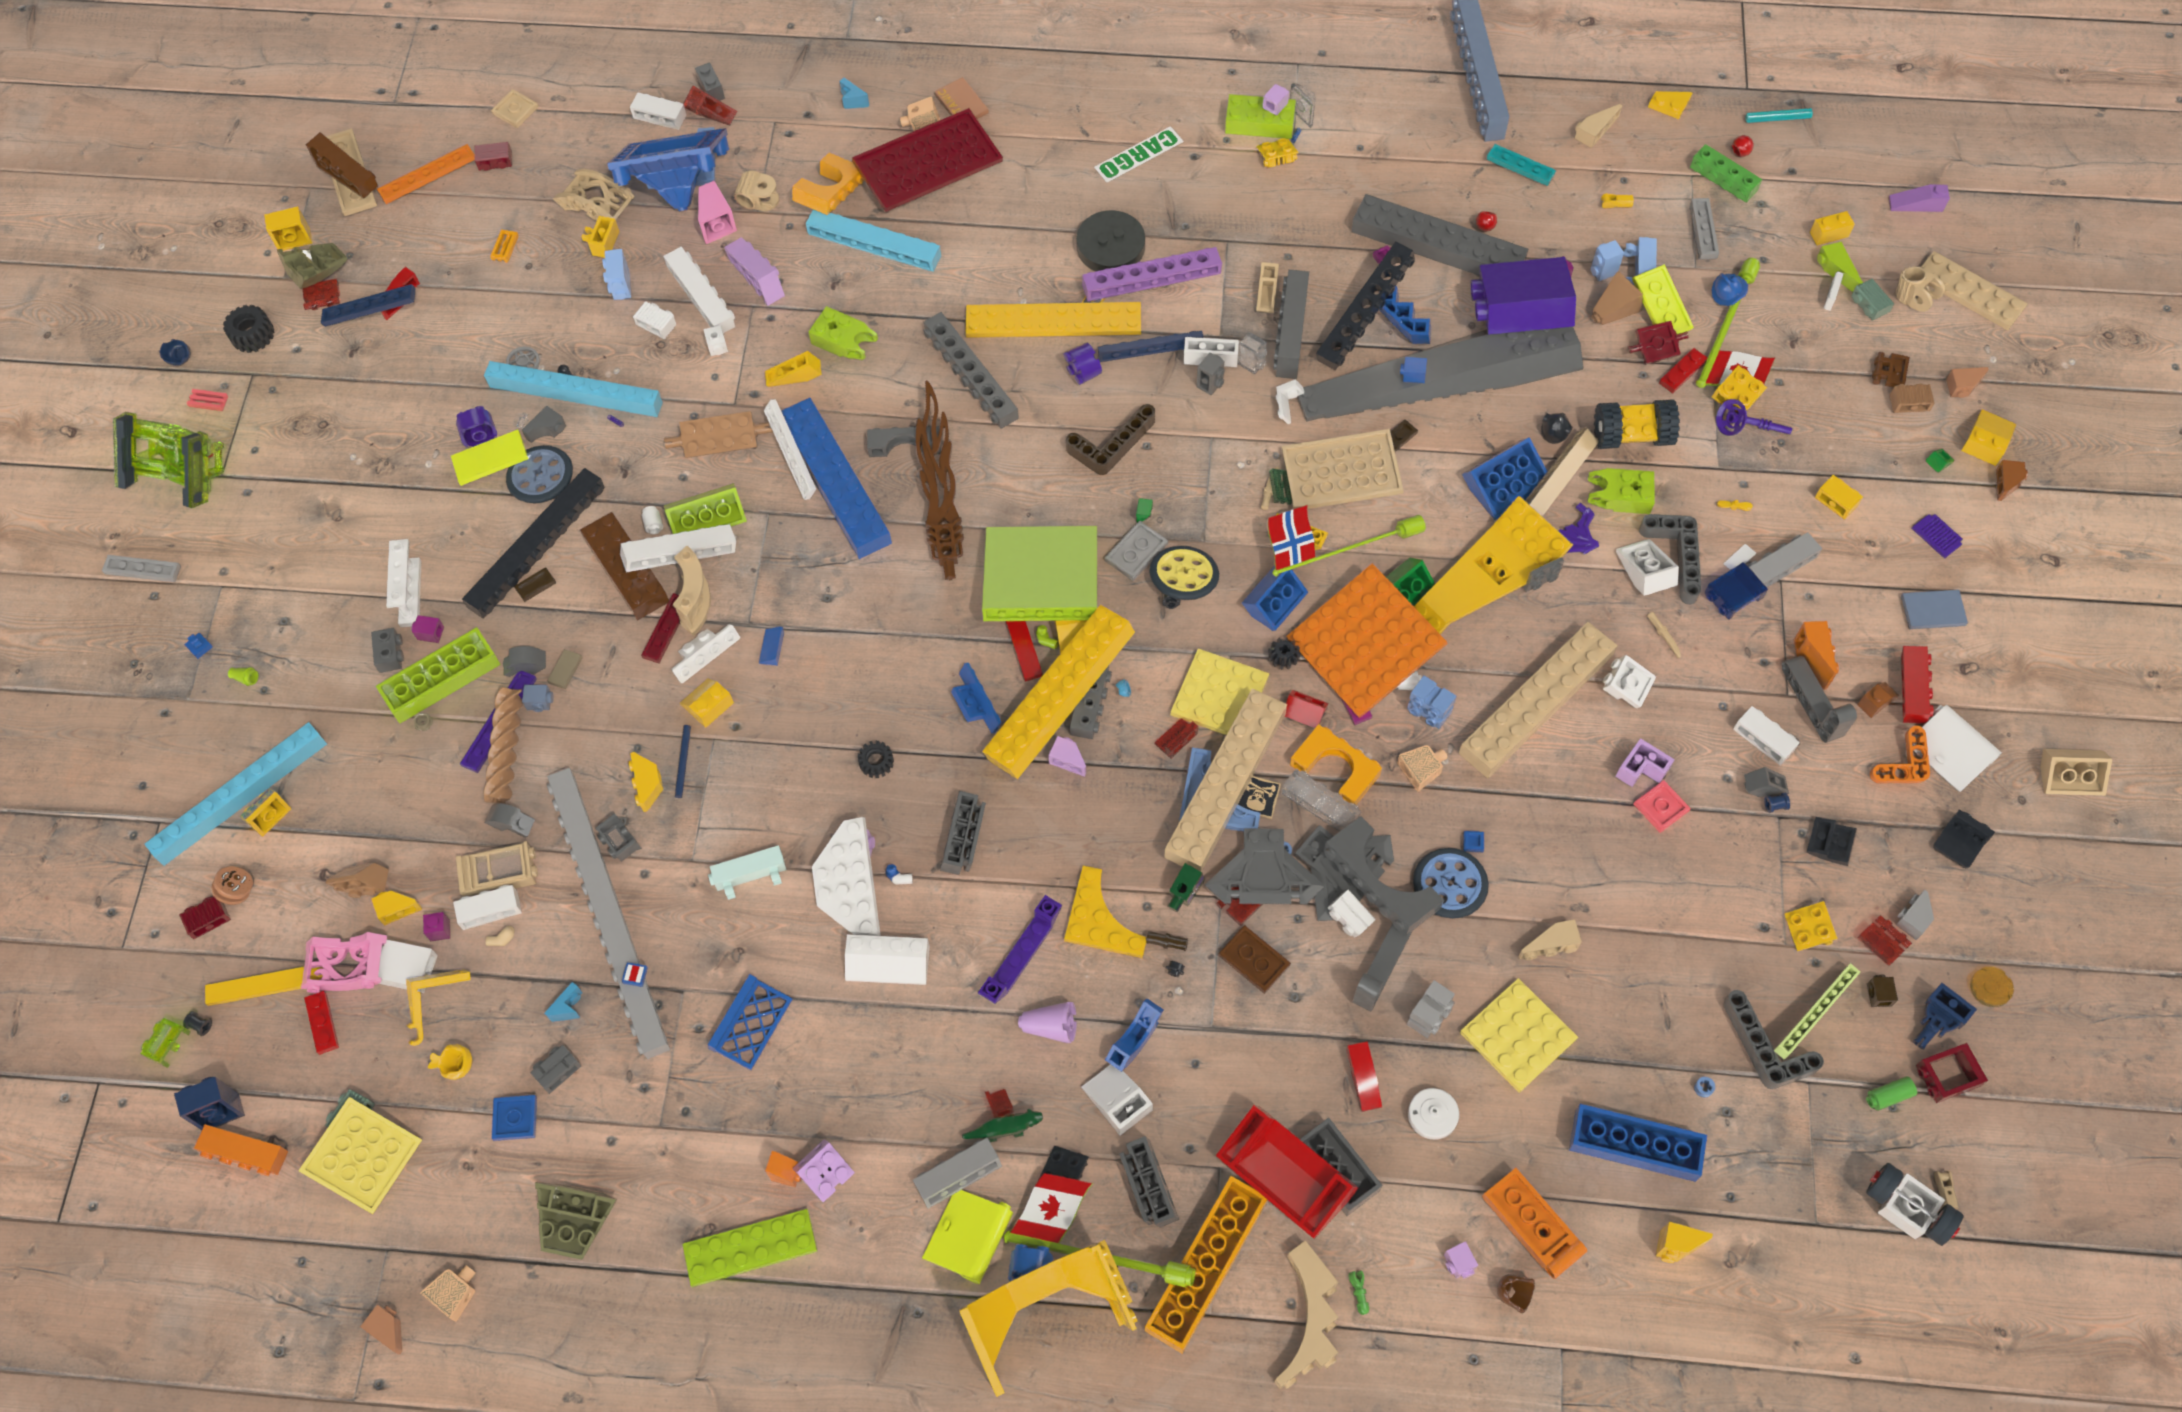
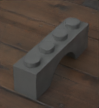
[867,425,941,457]

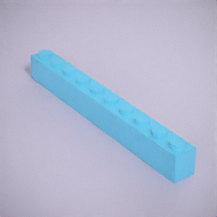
[484,361,663,417]
[144,722,327,866]

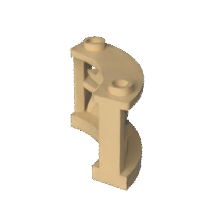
[553,169,635,221]
[673,546,711,636]

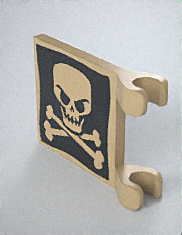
[1238,776,1281,820]

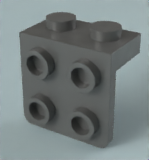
[1522,557,1564,592]

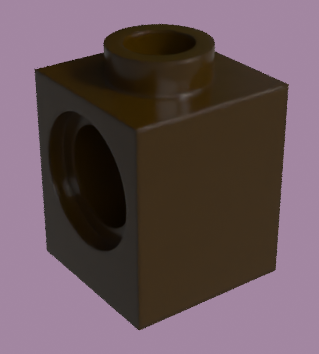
[1867,974,1898,1007]

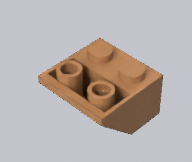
[326,863,389,898]

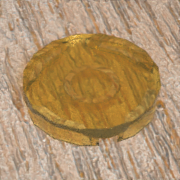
[1970,967,2014,1007]

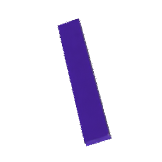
[460,671,537,773]

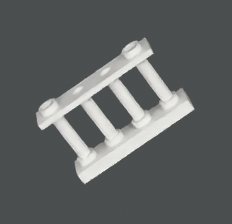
[386,539,421,627]

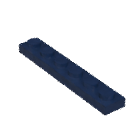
[321,284,416,327]
[1098,330,1204,362]

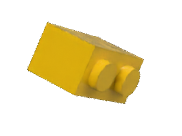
[1810,211,1855,246]
[1815,475,1863,520]

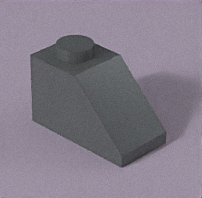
[1744,767,1789,797]

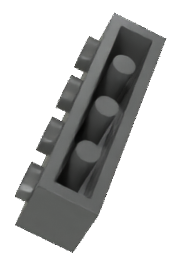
[1070,666,1112,739]

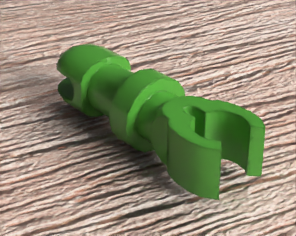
[1349,1270,1369,1315]

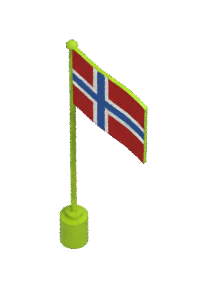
[1267,505,1426,576]

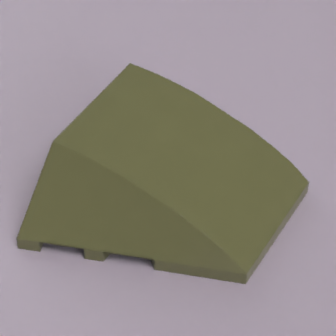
[277,243,347,289]
[535,1182,617,1260]

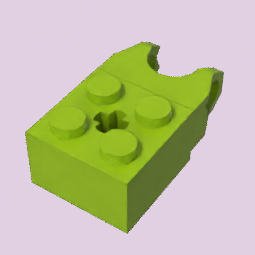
[808,306,878,360]
[1588,468,1655,514]

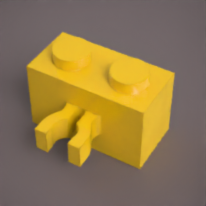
[581,216,620,258]

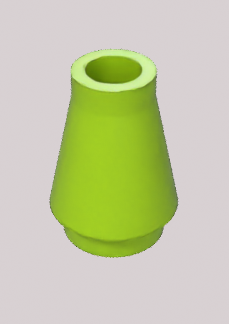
[228,667,259,686]

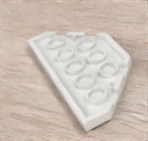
[812,817,881,936]

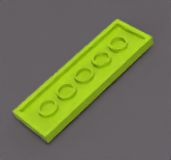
[682,1209,818,1287]

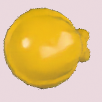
[428,1044,473,1080]

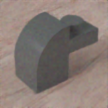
[503,646,546,677]
[484,803,535,838]

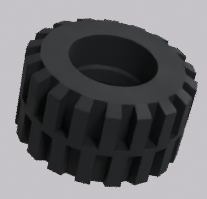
[223,305,275,353]

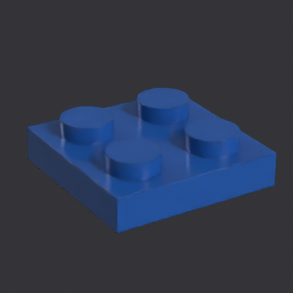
[492,1095,537,1141]

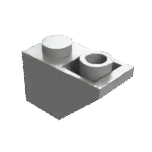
[1896,890,1934,940]

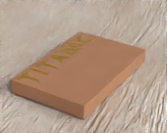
[935,77,989,119]

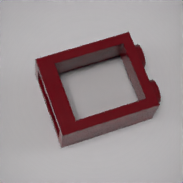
[1916,1043,1988,1104]

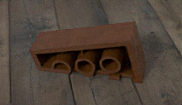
[305,132,378,199]

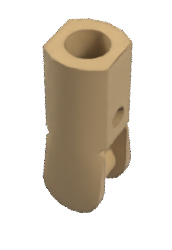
[1934,1170,1959,1209]

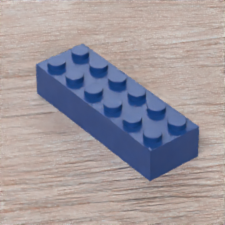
[1569,1104,1707,1182]

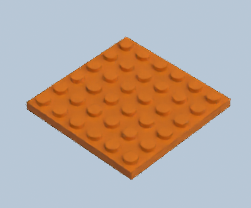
[1286,563,1448,718]

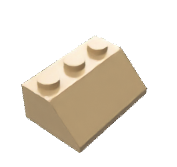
[2040,749,2112,796]

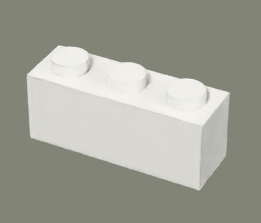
[630,93,686,130]
[1184,337,1239,367]
[1733,706,1800,766]
[453,885,522,930]

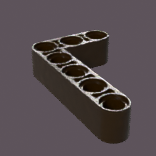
[1066,404,1155,475]

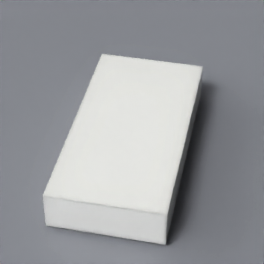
[1824,272,1844,311]

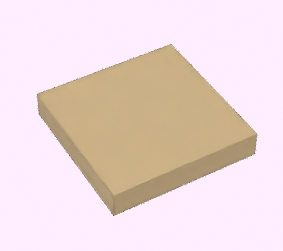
[491,89,539,128]

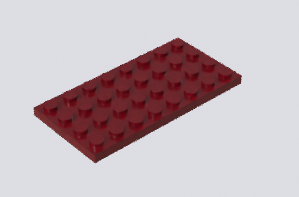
[852,108,1003,212]

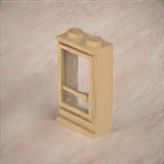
[456,841,538,897]

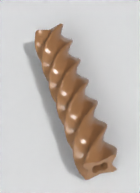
[483,687,523,804]

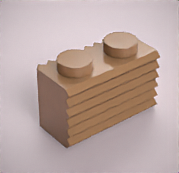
[1890,383,1935,413]

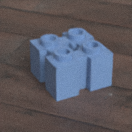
[1407,676,1457,729]

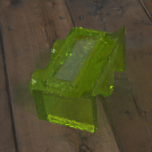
[140,1017,191,1068]

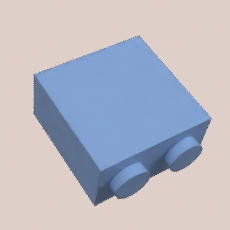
[602,249,631,300]

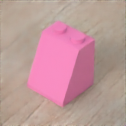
[698,181,737,244]

